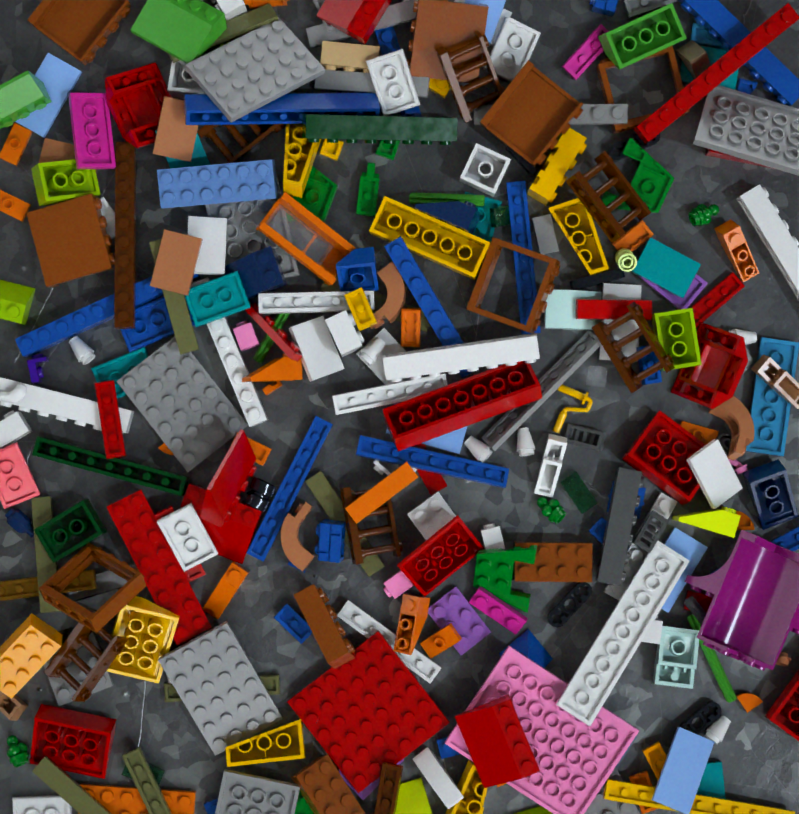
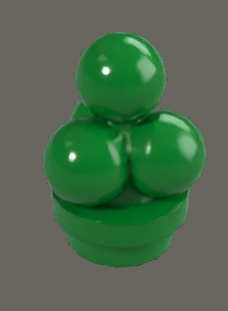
[688,204,719,226]
[537,497,566,524]
[6,735,29,767]

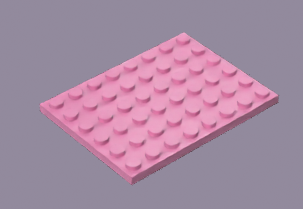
[445,645,639,814]

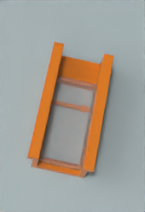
[256,192,357,286]

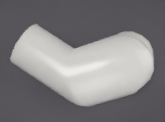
[0,384,26,403]

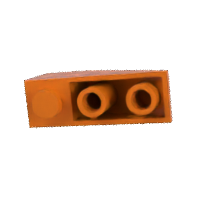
[714,219,759,282]
[393,594,430,655]

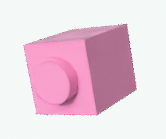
[233,321,260,352]
[383,570,414,599]

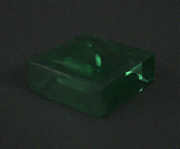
[490,205,510,228]

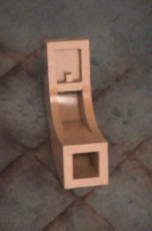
[370,262,406,329]
[708,396,754,461]
[281,502,315,572]

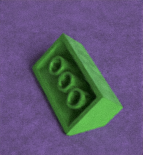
[598,3,687,70]
[0,70,52,129]

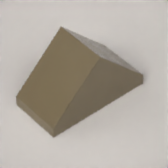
[676,40,711,79]

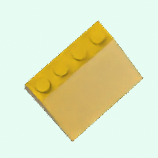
[107,596,180,684]

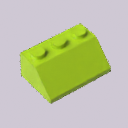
[0,280,35,325]
[652,308,702,372]

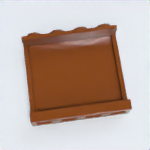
[28,0,131,66]
[407,0,489,83]
[480,60,583,167]
[27,194,115,288]

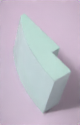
[544,289,601,330]
[652,626,699,689]

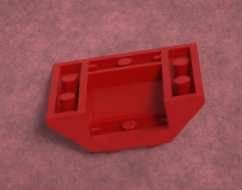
[105,62,172,148]
[671,322,748,409]

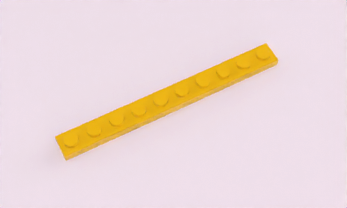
[603,779,795,814]

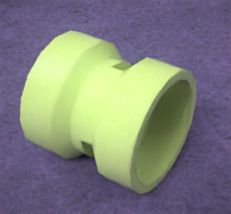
[615,248,637,272]

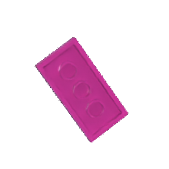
[68,93,116,169]

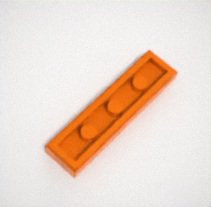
[345,461,418,524]

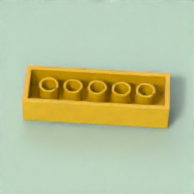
[369,196,490,280]

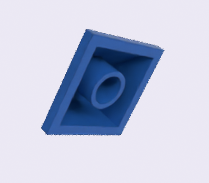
[336,247,379,291]
[499,629,553,668]

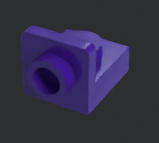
[27,354,49,384]

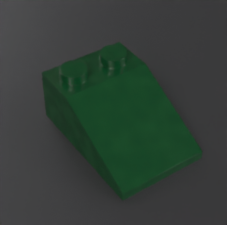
[34,499,108,563]

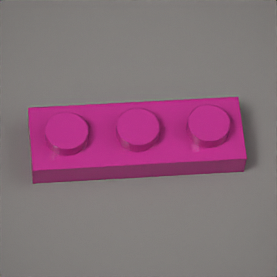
[561,24,609,80]
[468,586,528,635]

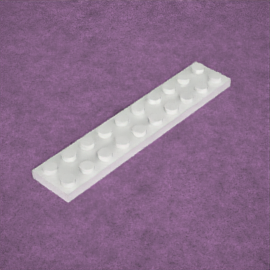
[556,541,690,726]

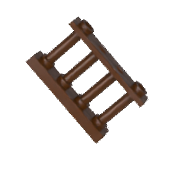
[435,30,505,123]
[197,124,285,164]
[566,151,651,243]
[592,301,675,393]
[340,487,403,565]
[44,610,128,702]

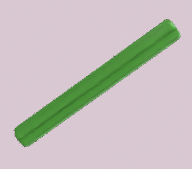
[687,614,737,703]

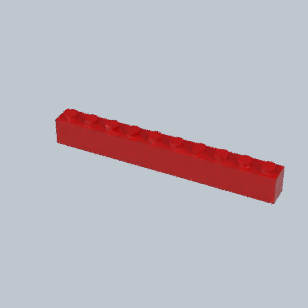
[634,3,799,144]

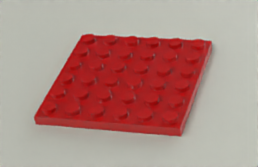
[287,630,450,793]

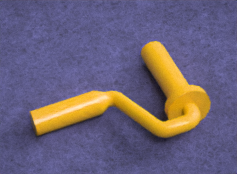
[552,384,593,433]

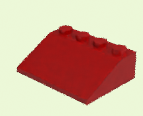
[316,0,392,44]
[622,410,705,505]
[200,429,257,527]
[180,483,263,564]
[397,515,484,597]
[455,694,540,788]
[30,704,117,779]

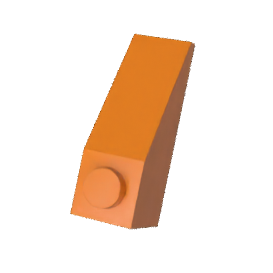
[242,353,303,382]
[203,561,250,619]

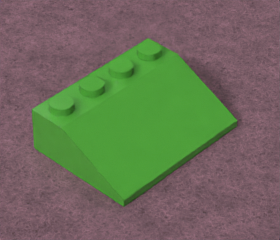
[131,0,227,64]

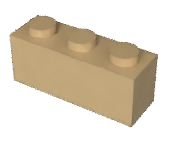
[320,41,380,73]

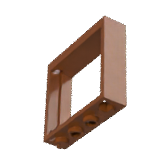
[596,46,690,134]
[466,237,561,334]
[39,543,146,633]

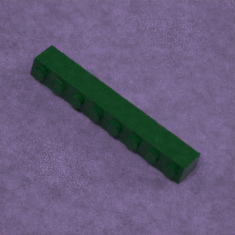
[302,114,458,145]
[32,436,189,496]

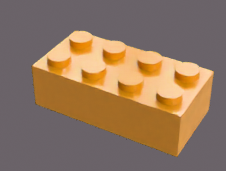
[0,613,63,699]

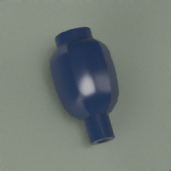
[5,507,34,538]

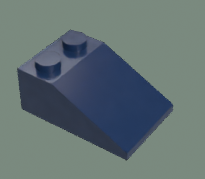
[414,201,481,235]
[225,246,287,299]
[743,459,799,530]

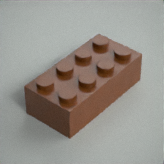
[513,542,593,582]
[294,584,355,669]
[291,754,365,814]

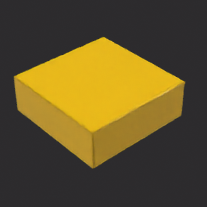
[319,139,344,161]

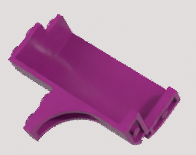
[684,530,799,671]

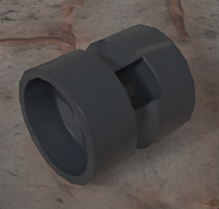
[243,477,276,512]

